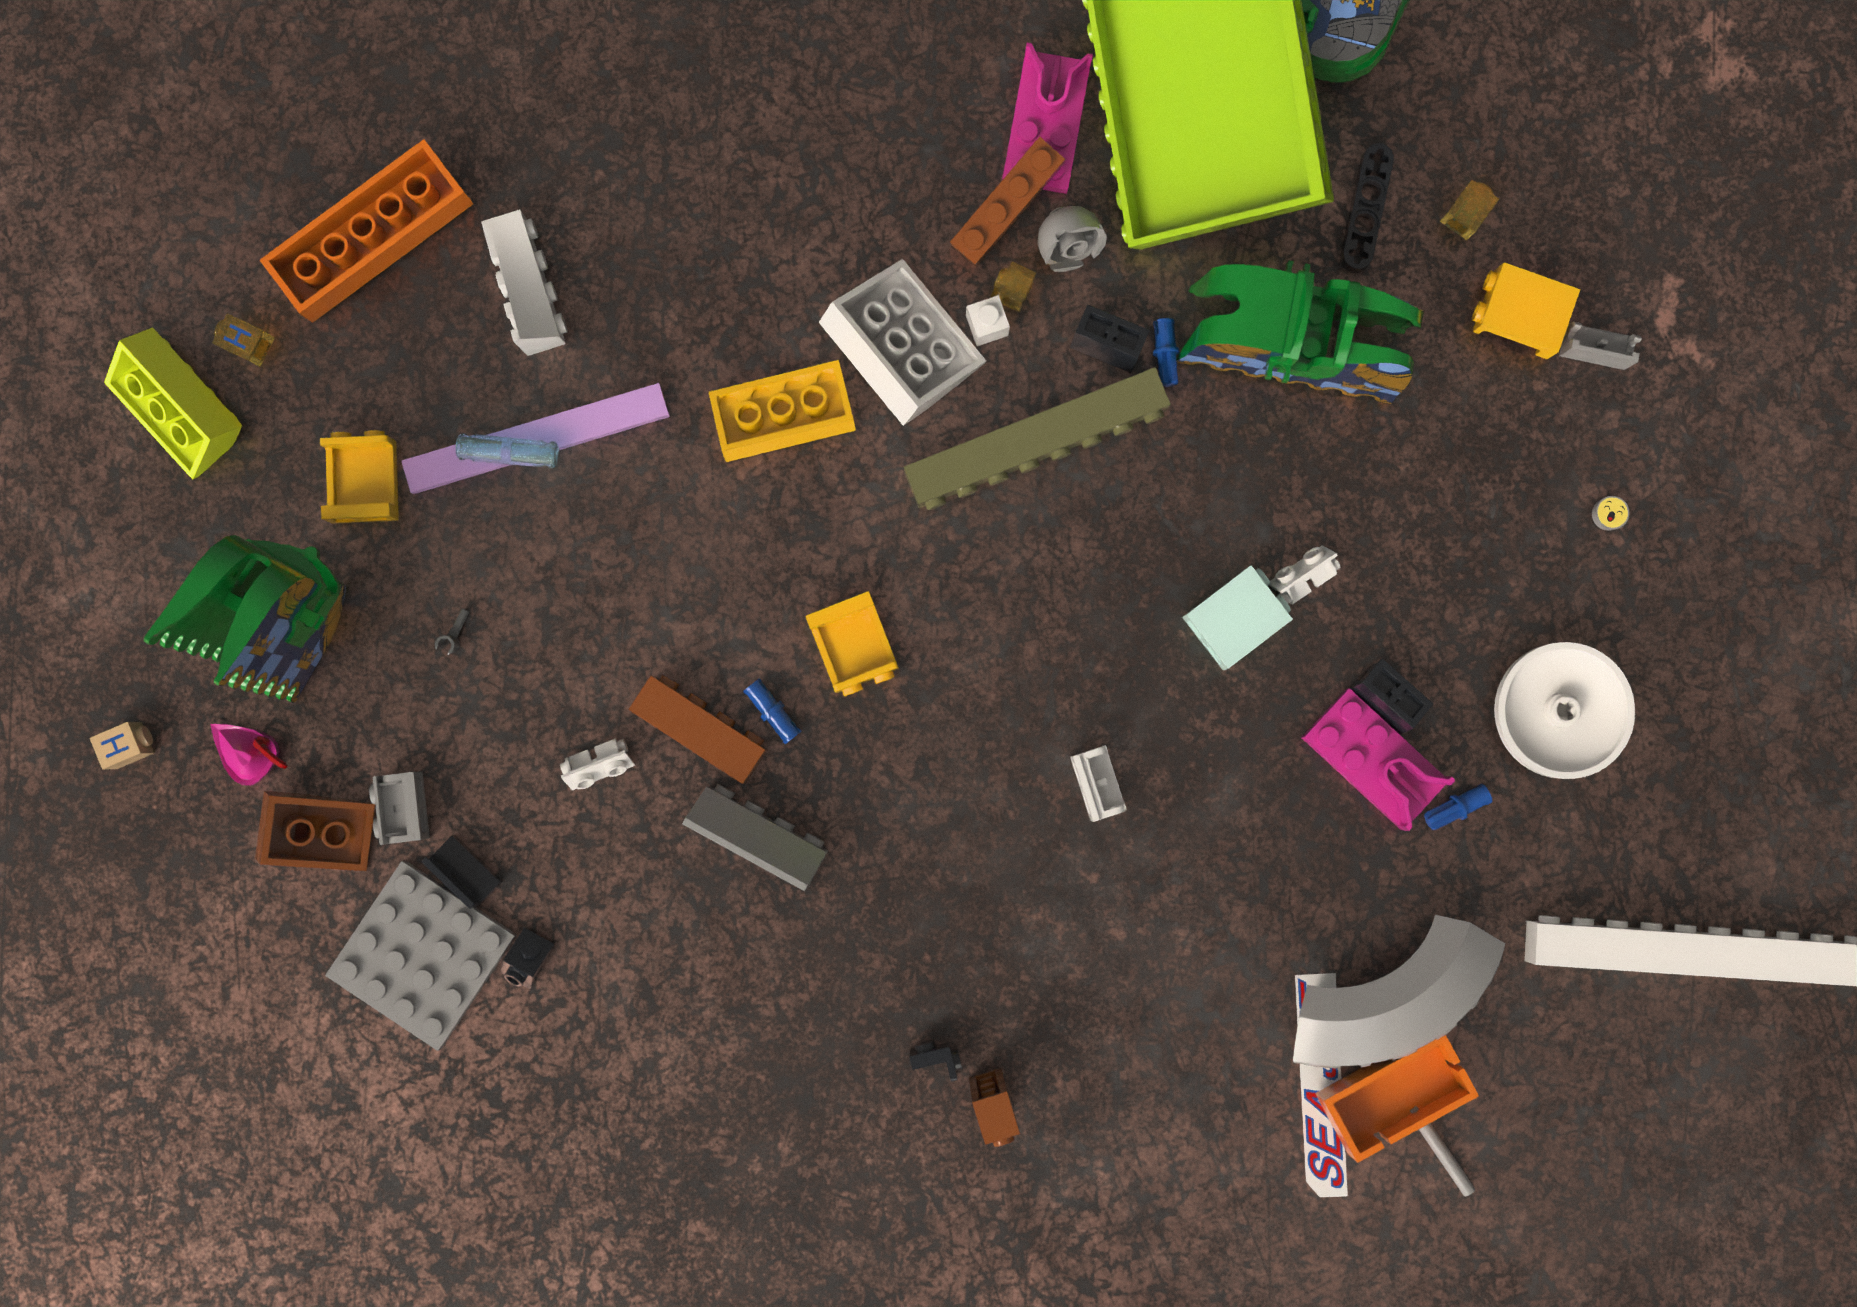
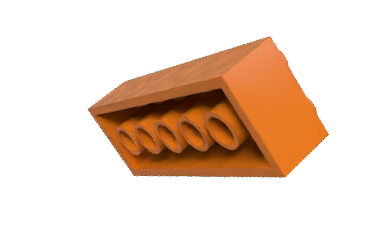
[260,139,474,323]

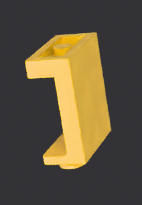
[1472,262,1580,359]
[320,430,399,523]
[805,591,899,697]

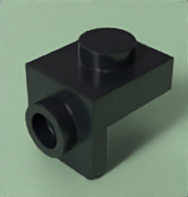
[501,928,554,989]
[909,1040,963,1082]

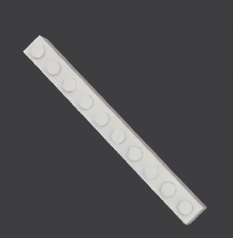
[1525,915,1857,986]

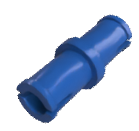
[743,678,801,744]

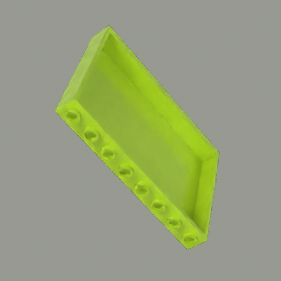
[1082,0,1334,250]

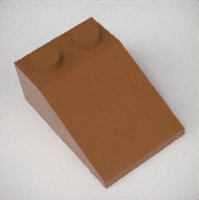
[255,791,375,871]

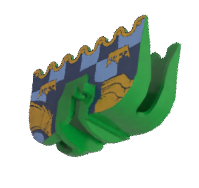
[1176,260,1424,404]
[144,535,346,703]

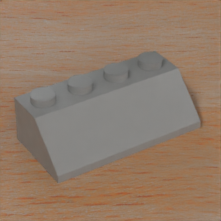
[682,784,828,891]

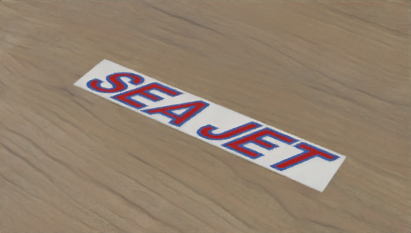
[1295,973,1348,1197]

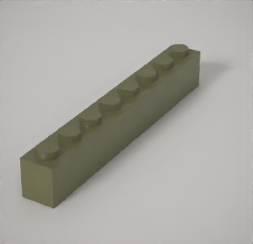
[904,367,1171,510]

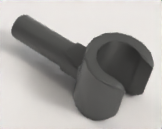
[435,609,469,655]

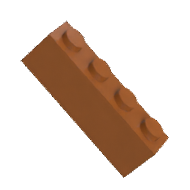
[950,137,1065,267]
[628,674,768,784]
[969,1068,1020,1147]

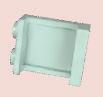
[1182,566,1293,670]

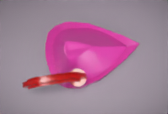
[210,724,288,786]

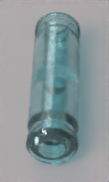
[456,433,559,468]

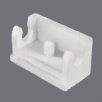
[1070,745,1127,822]

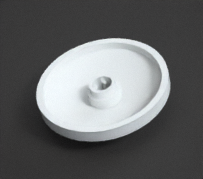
[1494,642,1635,779]

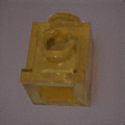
[990,261,1036,312]

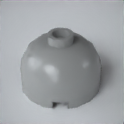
[1037,206,1107,272]

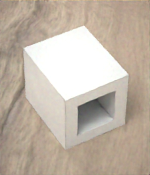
[966,295,1010,346]

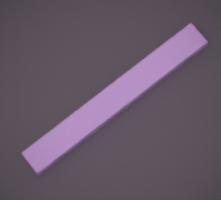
[401,383,670,494]

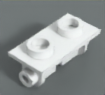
[1269,546,1341,605]
[560,738,635,790]

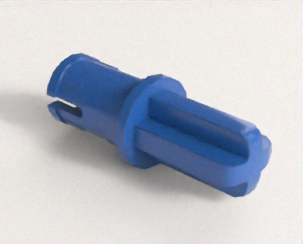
[1153,318,1180,387]
[1424,784,1493,830]

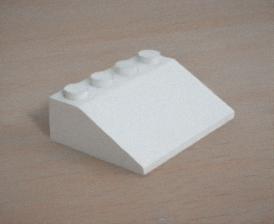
[819,259,986,426]

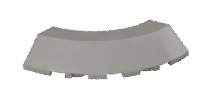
[1293,915,1505,1069]

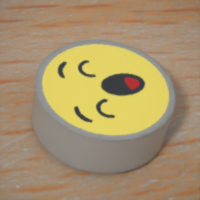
[1592,496,1629,531]

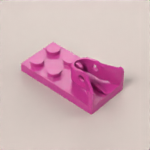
[1002,42,1093,194]
[1301,688,1455,831]

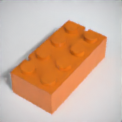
[1315,1035,1479,1163]

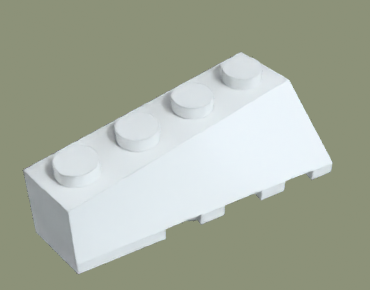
[481,210,568,356]

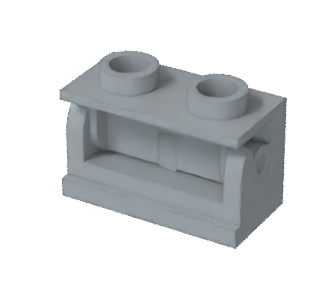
[369,771,430,845]

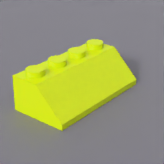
[104,328,242,480]

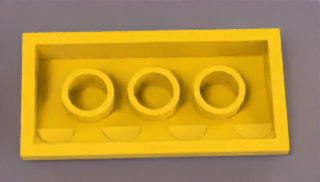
[709,360,856,462]

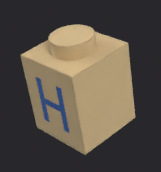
[90,722,154,770]

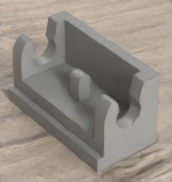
[1559,322,1642,370]

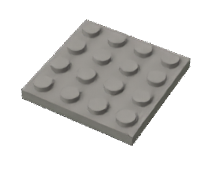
[325,860,517,1051]

